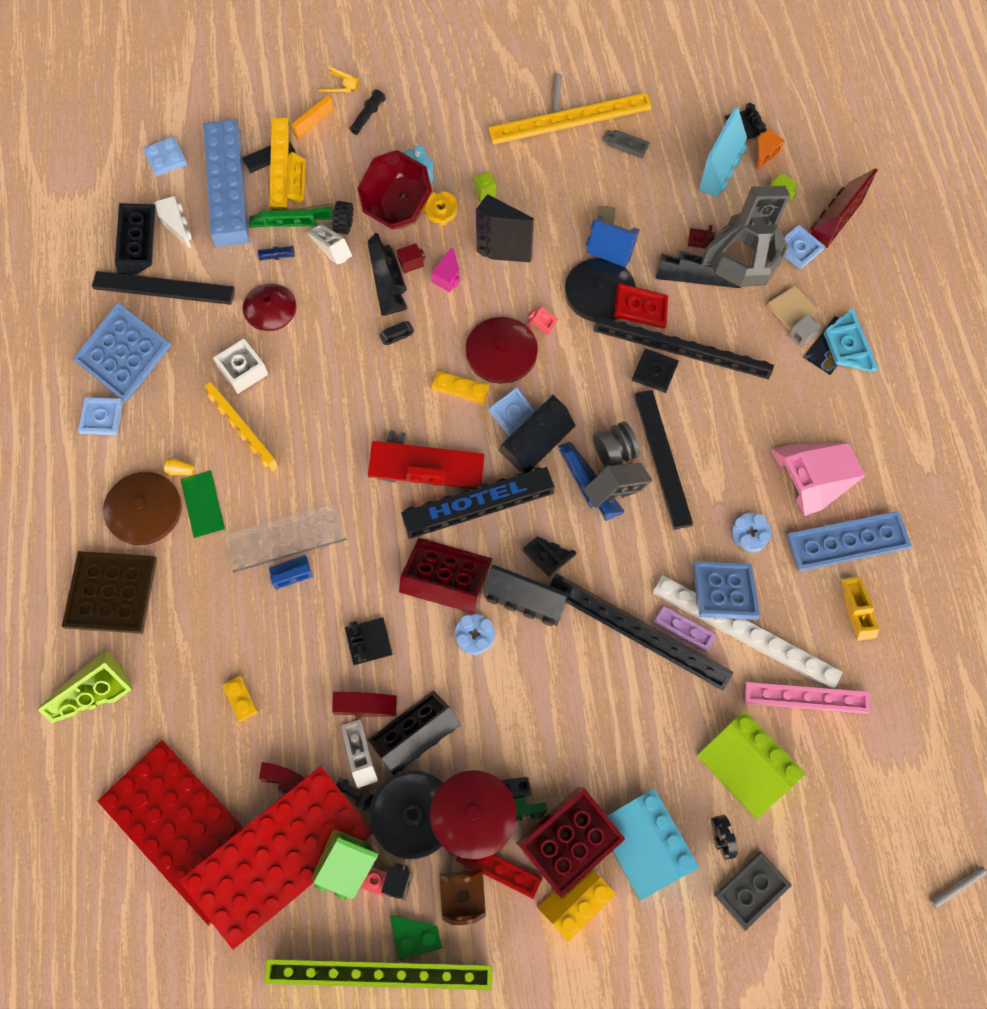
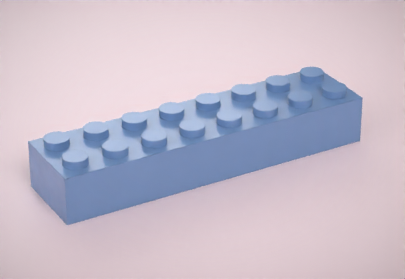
[203,119,250,247]

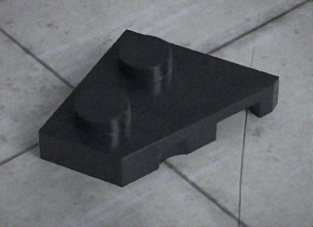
[522,536,577,578]

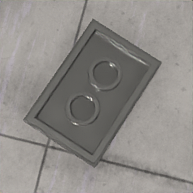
[714,851,792,931]

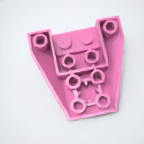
[772,443,866,516]

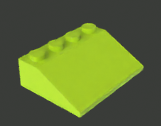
[697,710,806,820]

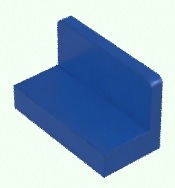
[269,556,313,590]

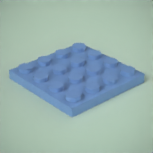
[73,302,172,402]

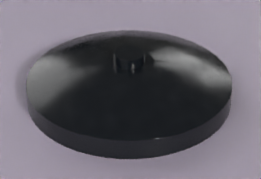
[565,258,636,322]
[370,770,443,859]

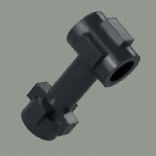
[336,778,374,811]

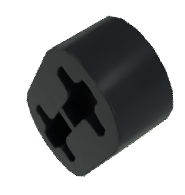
[379,321,414,345]

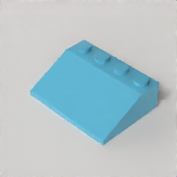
[699,107,747,198]
[607,788,699,901]

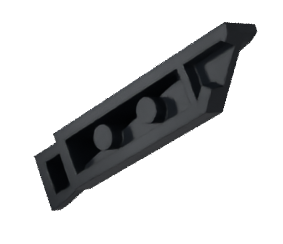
[367,233,407,316]

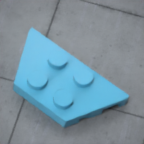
[823,309,878,372]

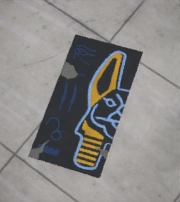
[803,316,839,375]

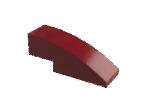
[332,692,397,717]
[259,762,304,793]

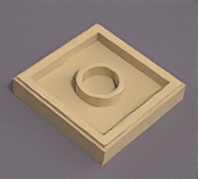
[767,286,819,331]

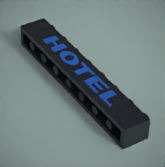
[401,467,555,539]

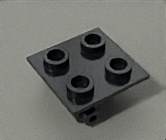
[725,102,767,140]
[345,617,393,665]

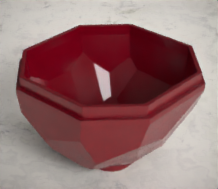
[357,150,432,230]

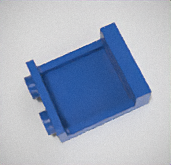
[586,216,640,267]

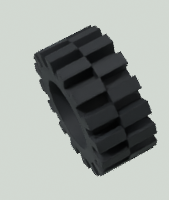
[332,201,354,234]

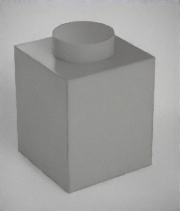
[789,315,821,348]

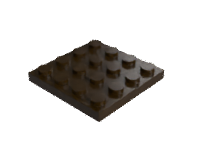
[62,551,157,634]

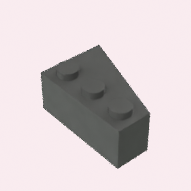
[583,462,653,508]

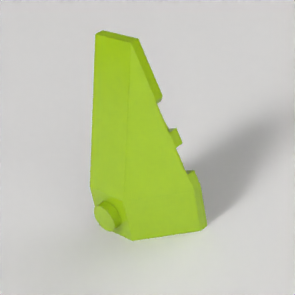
[38,651,132,723]

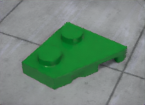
[390,915,442,960]

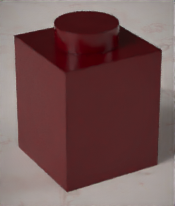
[397,243,425,273]

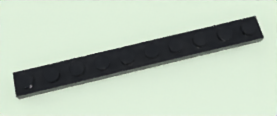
[594,316,774,380]
[549,573,734,691]

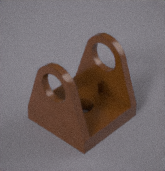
[439,870,486,925]

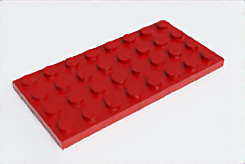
[97,740,243,926]
[179,765,373,950]

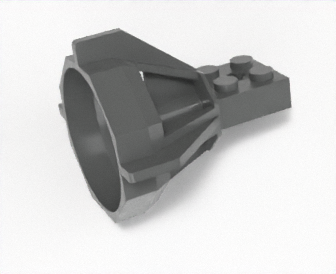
[701,186,790,287]

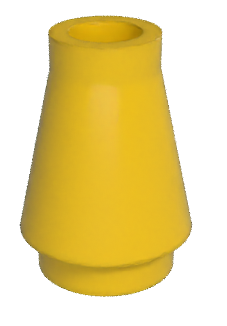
[164,457,194,476]

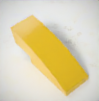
[841,576,880,641]

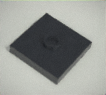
[632,348,679,393]

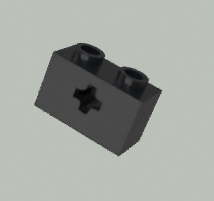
[381,863,413,901]

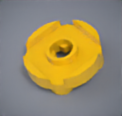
[424,191,458,225]

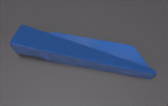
[558,442,624,521]

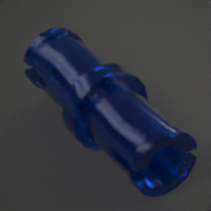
[258,246,295,261]

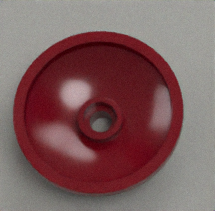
[243,284,297,331]

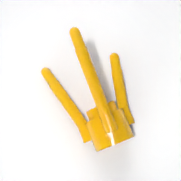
[318,66,359,93]

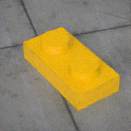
[222,676,258,722]

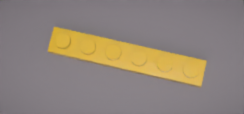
[269,118,289,210]
[205,381,278,471]

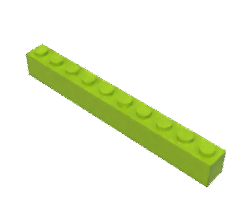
[264,959,492,990]

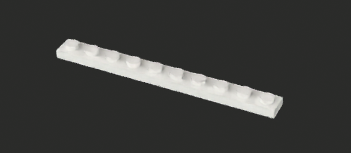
[652,575,843,689]

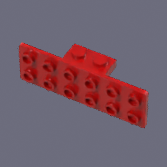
[368,441,484,489]

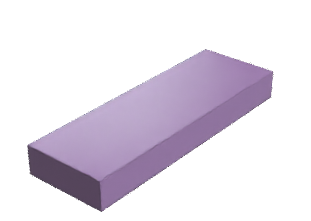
[653,605,716,653]

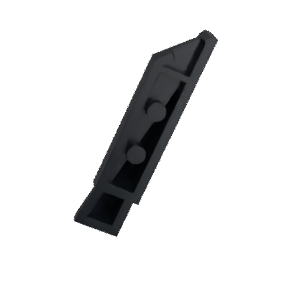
[656,251,742,288]

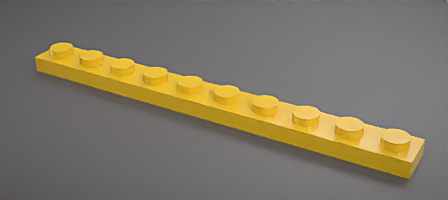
[488,92,652,145]

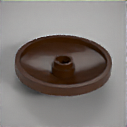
[103,472,182,545]

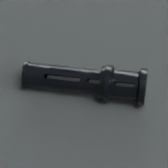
[349,89,386,135]

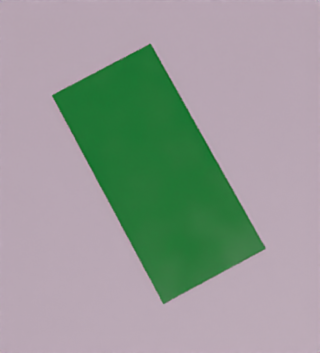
[181,471,225,538]

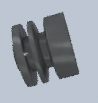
[593,421,640,466]

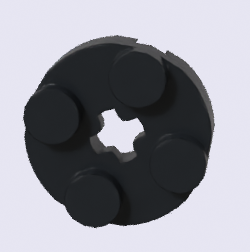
[710,814,738,860]

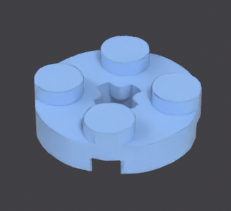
[731,513,772,552]
[455,614,495,655]

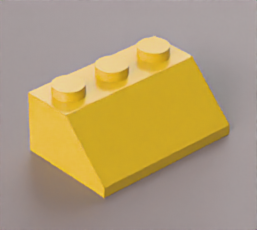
[537,870,616,942]

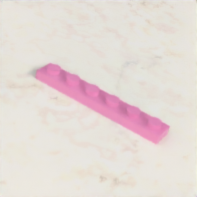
[745,682,870,714]

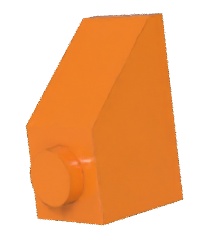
[755,129,785,169]

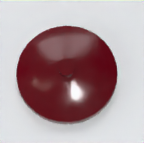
[466,317,538,384]
[430,770,517,860]

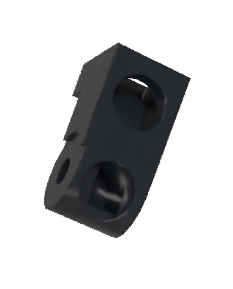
[501,777,532,799]

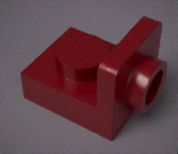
[687,225,715,249]

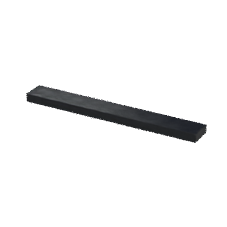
[92,271,235,305]
[634,390,693,530]

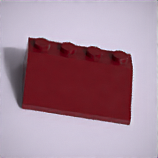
[810,168,878,248]
[399,538,492,614]
[516,787,625,898]

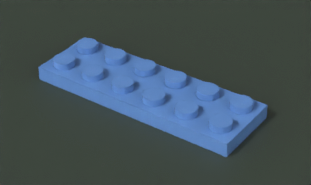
[786,511,912,572]

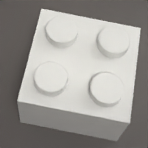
[213,339,268,394]

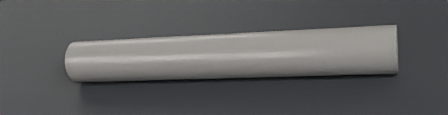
[552,73,561,113]
[930,866,987,908]

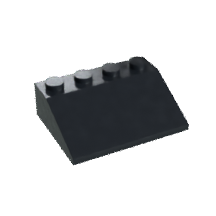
[476,194,534,263]

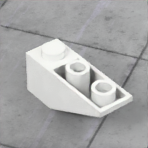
[154,196,192,248]

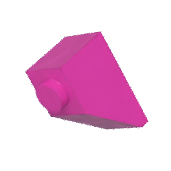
[432,248,460,292]

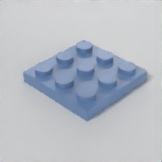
[692,561,760,620]

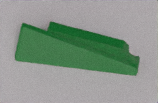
[249,203,334,228]

